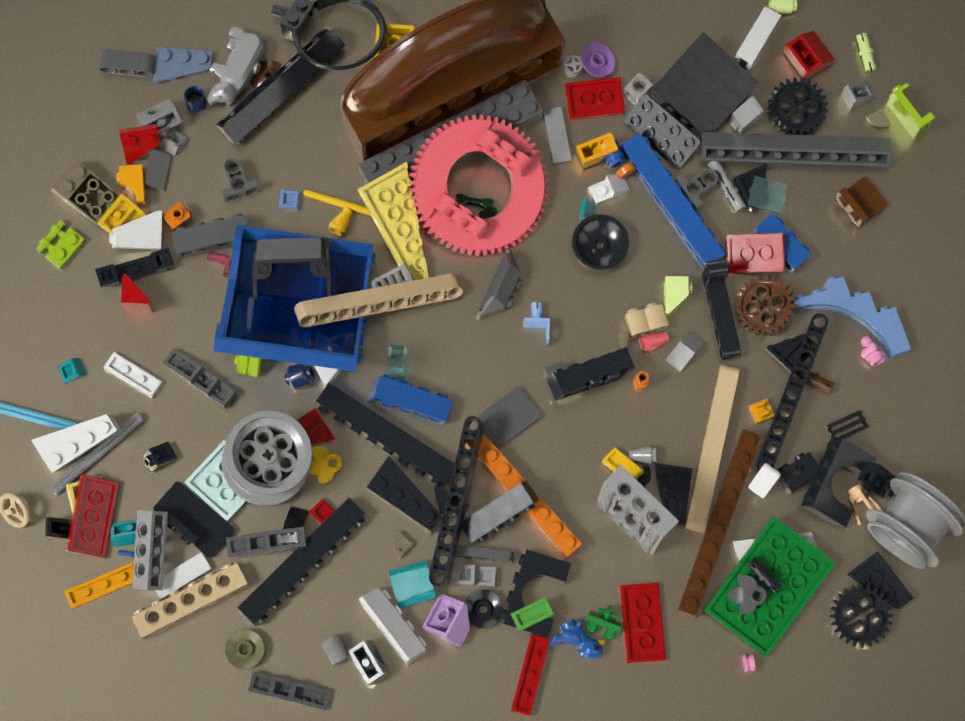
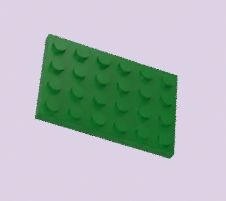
[703,516,836,657]

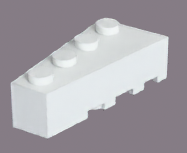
[31,413,121,473]

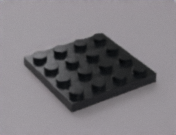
[653,32,759,133]

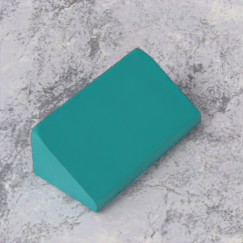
[110,519,137,547]

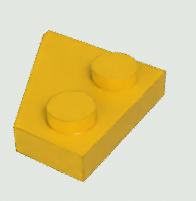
[97,194,146,234]

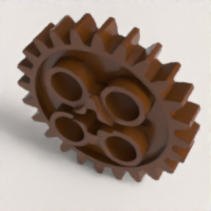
[734,275,797,337]

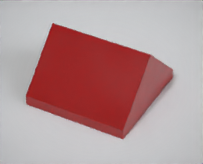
[121,274,155,313]

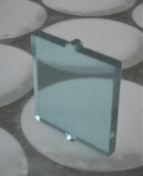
[747,176,786,215]

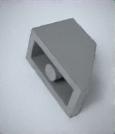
[730,96,764,133]

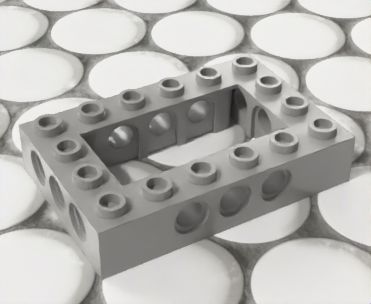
[597,465,679,555]

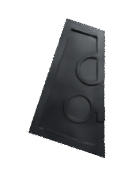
[654,463,693,526]
[847,551,914,610]

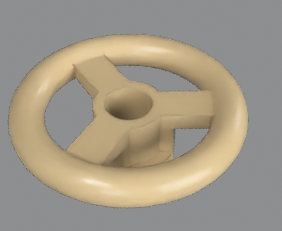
[0,493,30,528]

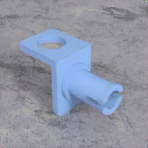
[523,302,550,345]

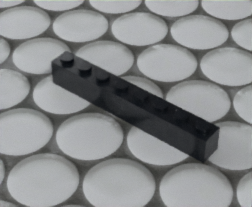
[216,26,345,145]
[316,382,455,488]
[237,498,366,626]

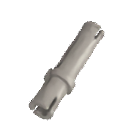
[708,161,747,212]

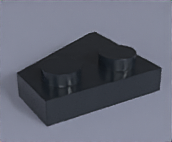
[733,164,768,212]
[765,333,816,374]

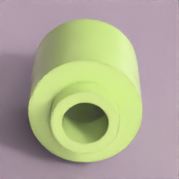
[769,0,797,14]

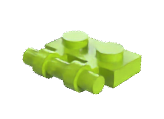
[36,220,86,269]

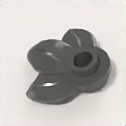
[727,575,767,614]

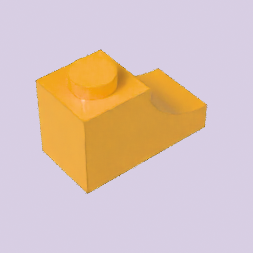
[576,132,618,169]
[116,164,146,206]

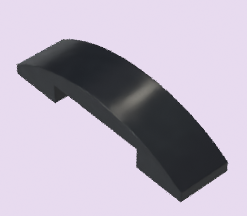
[95,248,174,287]

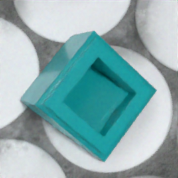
[579,198,596,221]
[58,358,86,384]

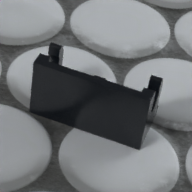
[857,461,896,498]

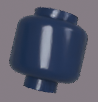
[285,364,315,389]

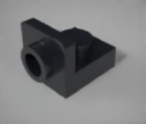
[143,441,177,472]

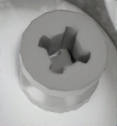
[564,55,583,78]

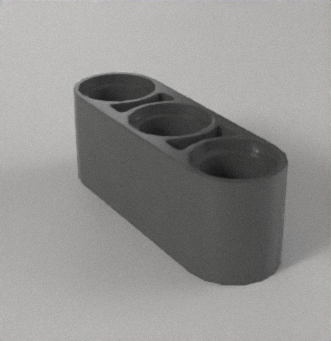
[99,50,155,77]

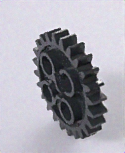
[767,77,828,135]
[829,584,894,648]

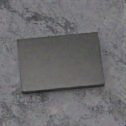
[473,386,542,449]

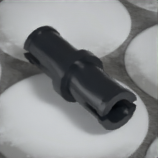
[746,556,782,594]

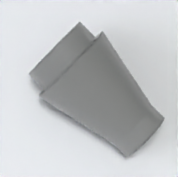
[629,445,658,464]

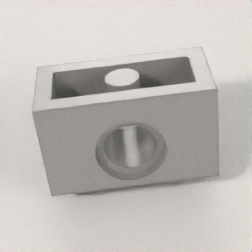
[136,99,182,134]

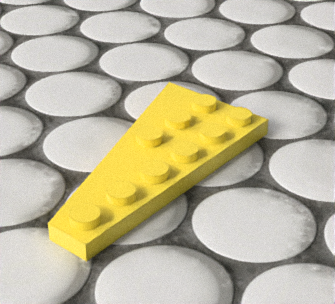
[357,162,429,280]

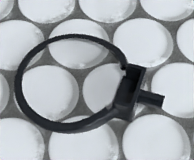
[271,0,386,70]

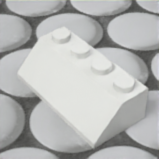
[359,587,426,665]

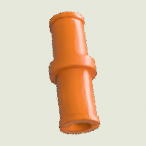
[634,371,649,391]

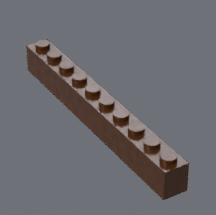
[676,429,761,619]

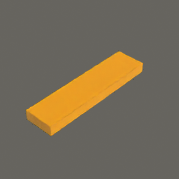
[64,561,134,609]

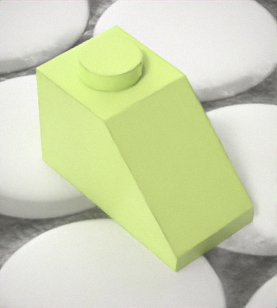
[664,276,692,318]

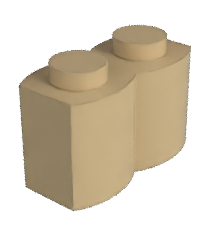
[624,303,669,339]

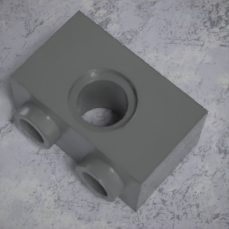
[348,640,392,685]

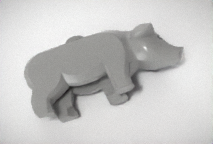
[207,27,266,106]

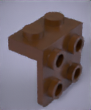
[836,177,887,227]

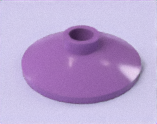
[581,42,615,77]

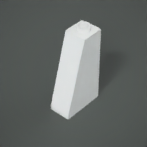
[734,7,781,73]

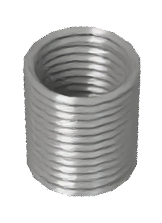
[322,634,351,666]

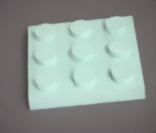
[184,440,258,522]

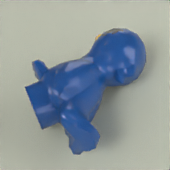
[550,619,605,660]

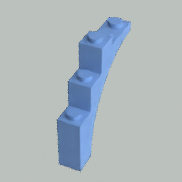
[792,276,911,359]

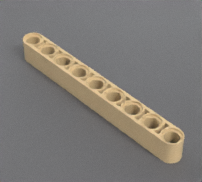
[294,274,463,327]
[685,364,740,533]

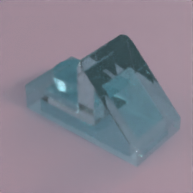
[387,345,407,382]

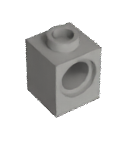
[623,73,653,105]

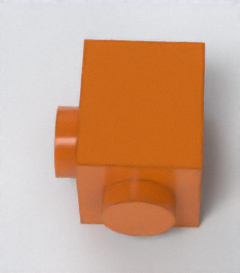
[162,202,193,232]

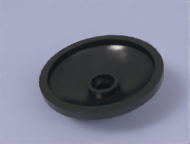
[572,214,629,271]

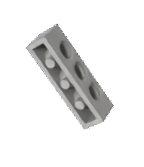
[132,510,168,590]

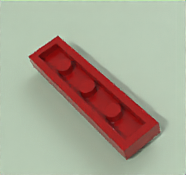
[511,634,550,716]

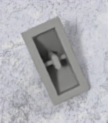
[841,82,875,111]
[666,331,705,372]

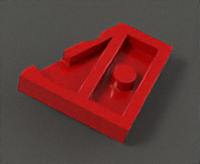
[119,124,161,164]
[296,408,336,444]

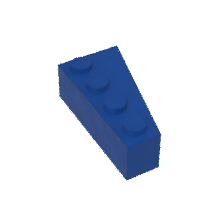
[366,374,453,424]

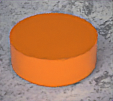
[617,162,636,179]

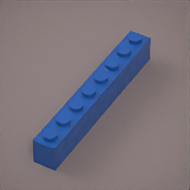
[621,133,726,268]

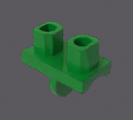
[586,605,623,640]

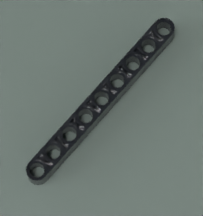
[756,313,828,472]
[429,416,484,588]

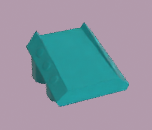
[388,560,436,608]

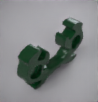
[455,194,498,219]

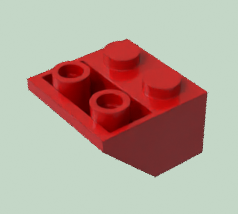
[783,31,835,81]

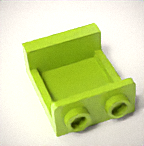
[887,82,935,139]

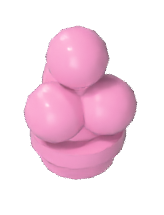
[861,336,885,367]

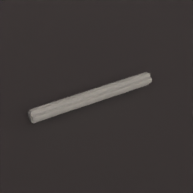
[50,413,144,495]

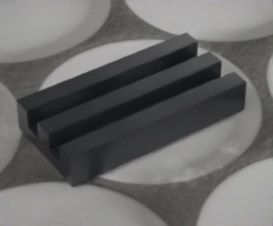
[825,410,869,438]

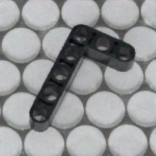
[702,258,741,361]

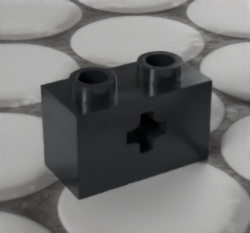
[778,452,819,495]

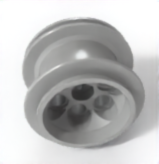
[222,411,313,506]
[866,472,965,569]

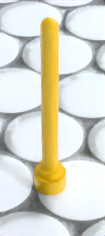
[303,190,371,216]

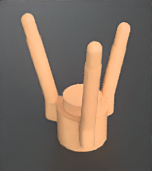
[848,483,884,525]

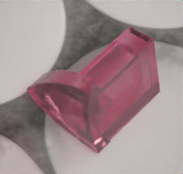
[207,251,232,278]

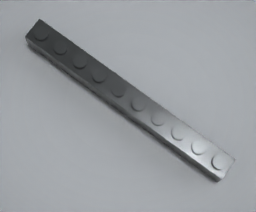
[701,132,892,167]

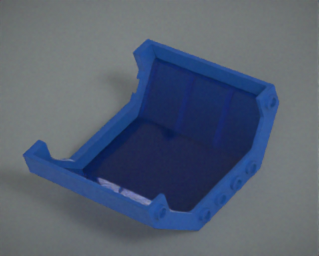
[213,224,376,372]

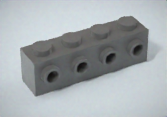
[172,213,249,258]

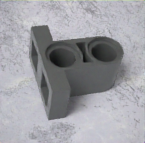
[221,158,261,203]
[674,169,718,212]

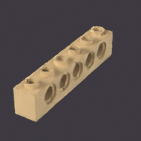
[131,562,249,640]

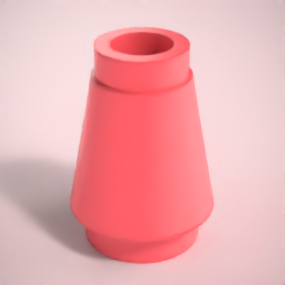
[639,331,669,352]

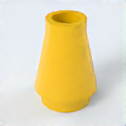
[328,207,353,236]

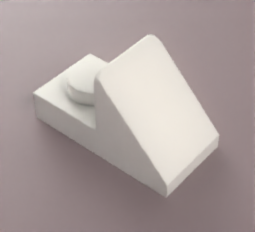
[588,174,630,205]
[748,463,781,499]

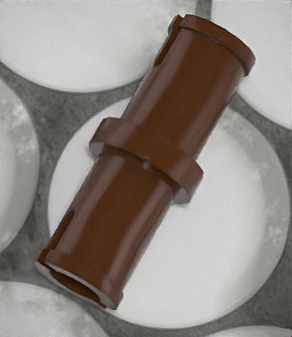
[795,371,835,394]

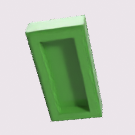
[511,597,555,632]

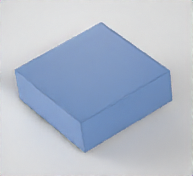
[279,189,300,211]

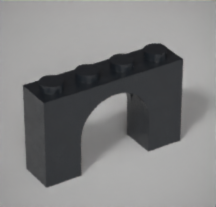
[801,436,877,528]
[500,549,571,639]

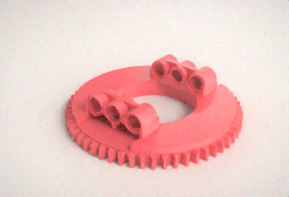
[409,115,548,256]

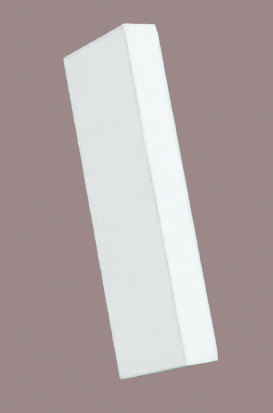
[103,352,163,398]
[155,552,212,599]

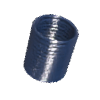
[184,86,206,112]

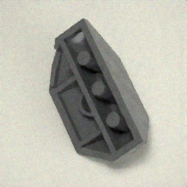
[476,247,522,320]

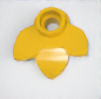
[309,446,343,484]

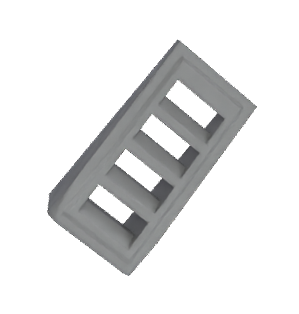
[370,263,414,288]

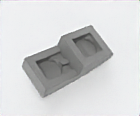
[455,564,498,587]

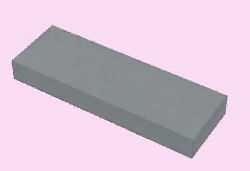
[543,107,572,165]

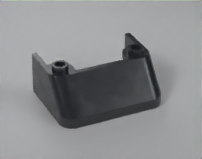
[252,237,332,299]

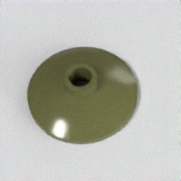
[225,629,264,669]

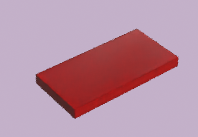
[66,474,119,559]
[620,582,666,664]

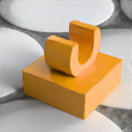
[749,398,775,424]

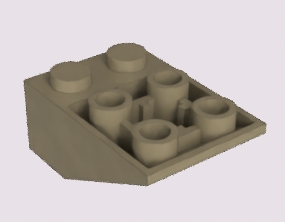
[51,159,119,225]

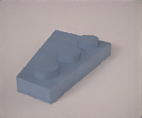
[153,47,213,85]

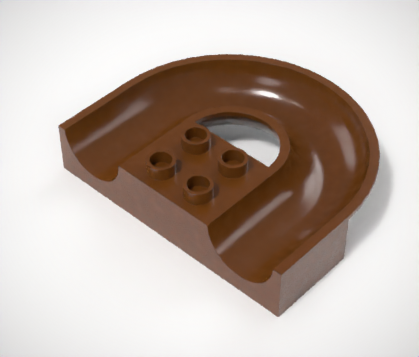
[340,0,566,162]

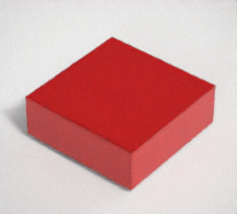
[309,498,335,524]

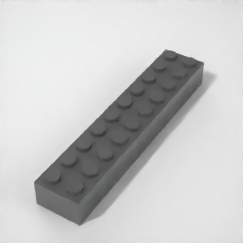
[358,80,543,184]

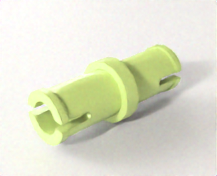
[856,33,877,72]

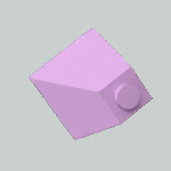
[422,593,470,647]

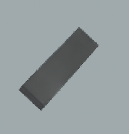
[163,348,237,409]
[226,527,306,558]
[246,671,331,710]

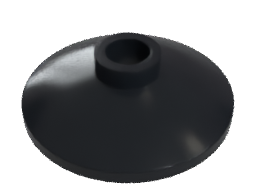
[465,589,503,629]

